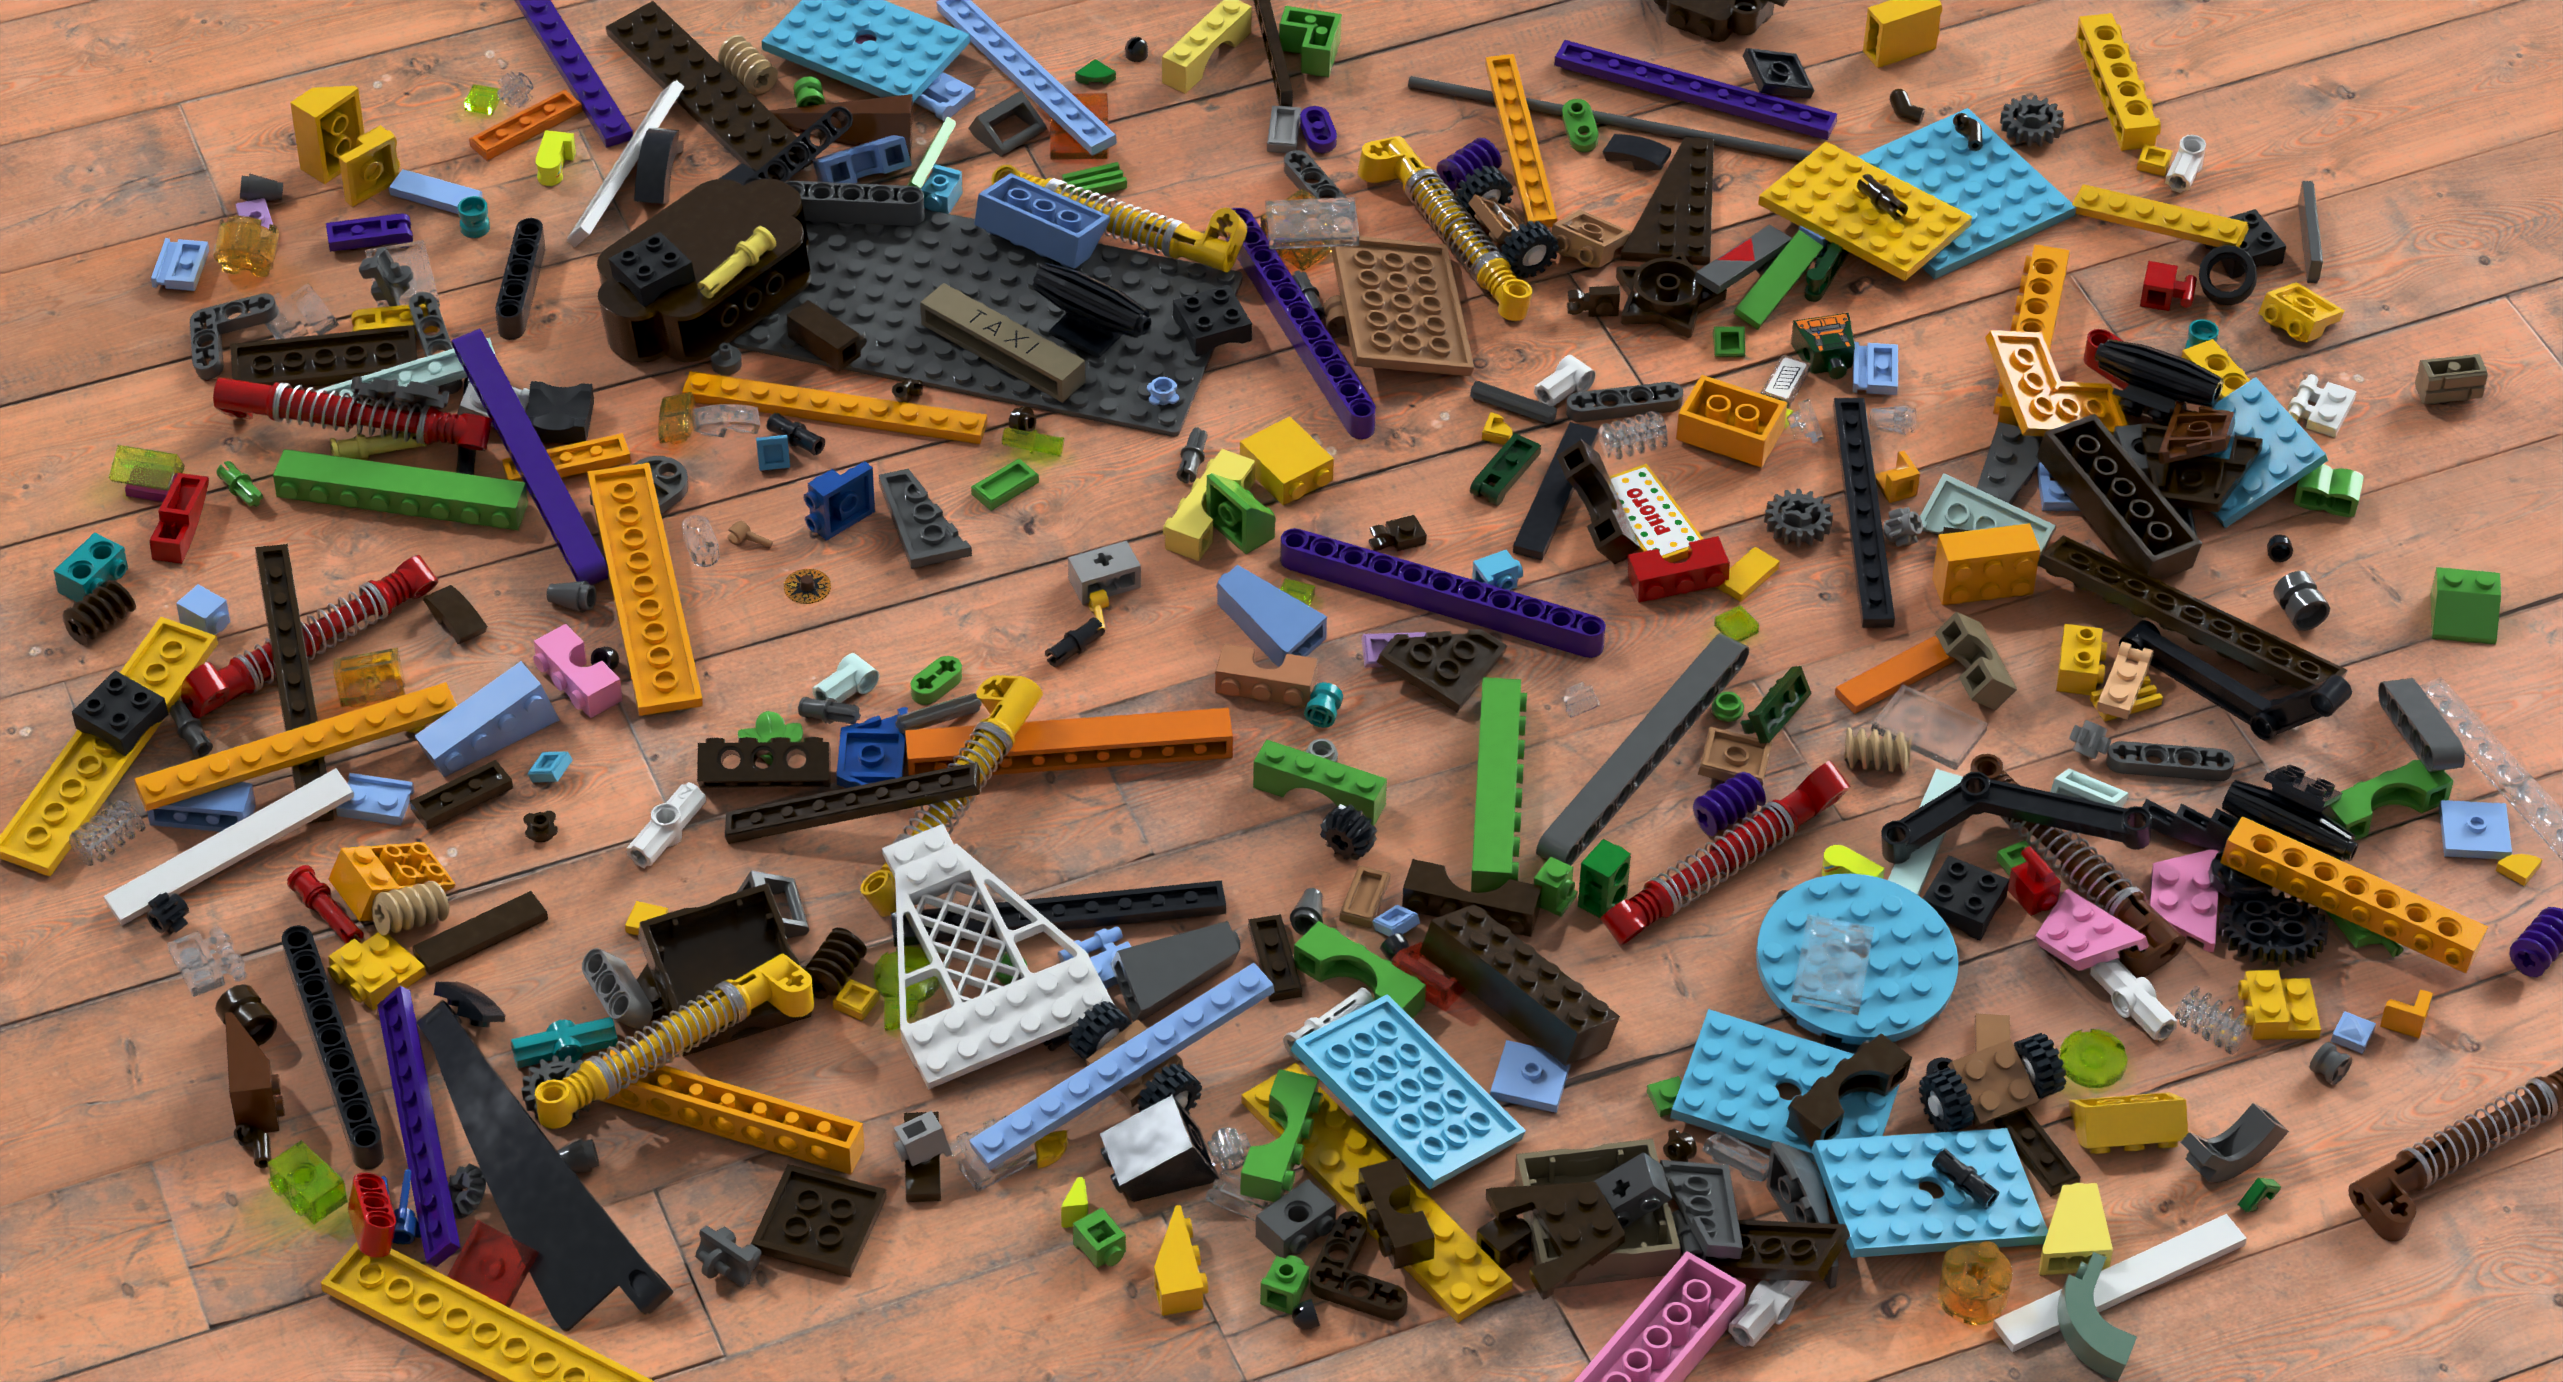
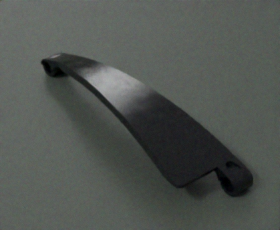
[417,1000,674,1331]

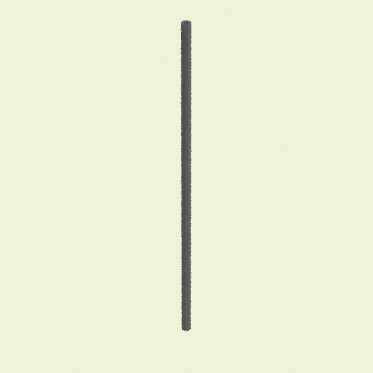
[1408,76,1812,161]

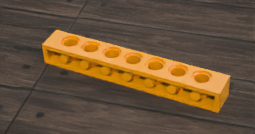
[1993,244,2070,426]
[2220,816,2488,974]
[603,1049,865,1175]

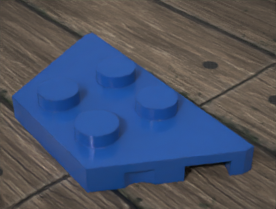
[836,707,908,788]

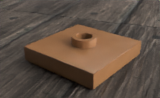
[1698,727,1773,786]

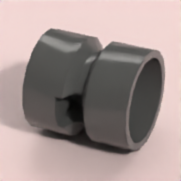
[2273,571,2330,631]

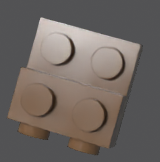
[1551,210,1631,268]

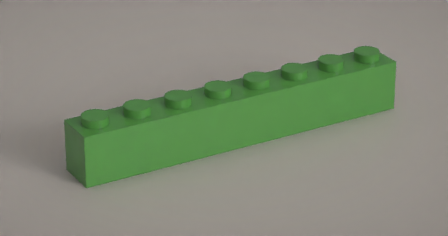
[273,449,528,530]
[1471,677,1527,893]

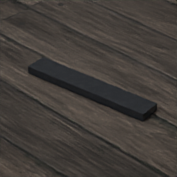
[1513,422,1599,561]

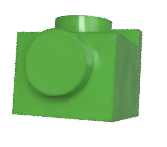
[1534,857,1578,917]
[1073,1208,1126,1268]
[1260,1255,1309,1315]

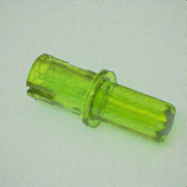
[1002,428,1064,457]

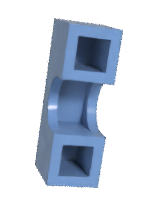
[812,135,912,183]

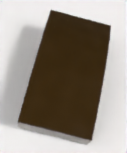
[423,585,488,644]

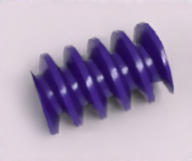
[1436,138,1502,192]
[1693,772,1766,836]
[2509,907,2563,977]

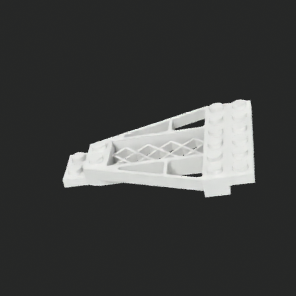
[882,824,1114,1090]

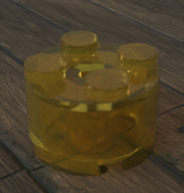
[213,216,279,277]
[1938,1241,2013,1325]

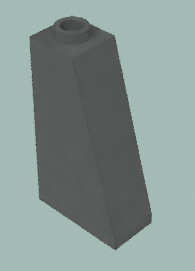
[1110,921,1241,1022]

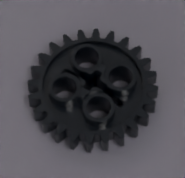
[2218,892,2329,967]

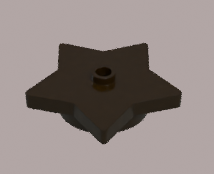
[1616,252,1727,338]

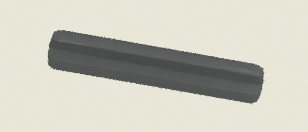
[1470,381,1557,424]
[895,693,982,734]

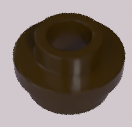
[1009,406,1036,437]

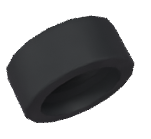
[2199,245,2257,305]

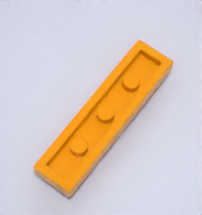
[502,433,631,482]

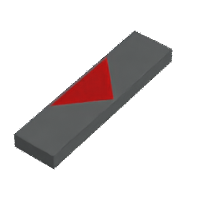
[1695,224,1792,294]

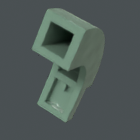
[2057,1252,2137,1382]

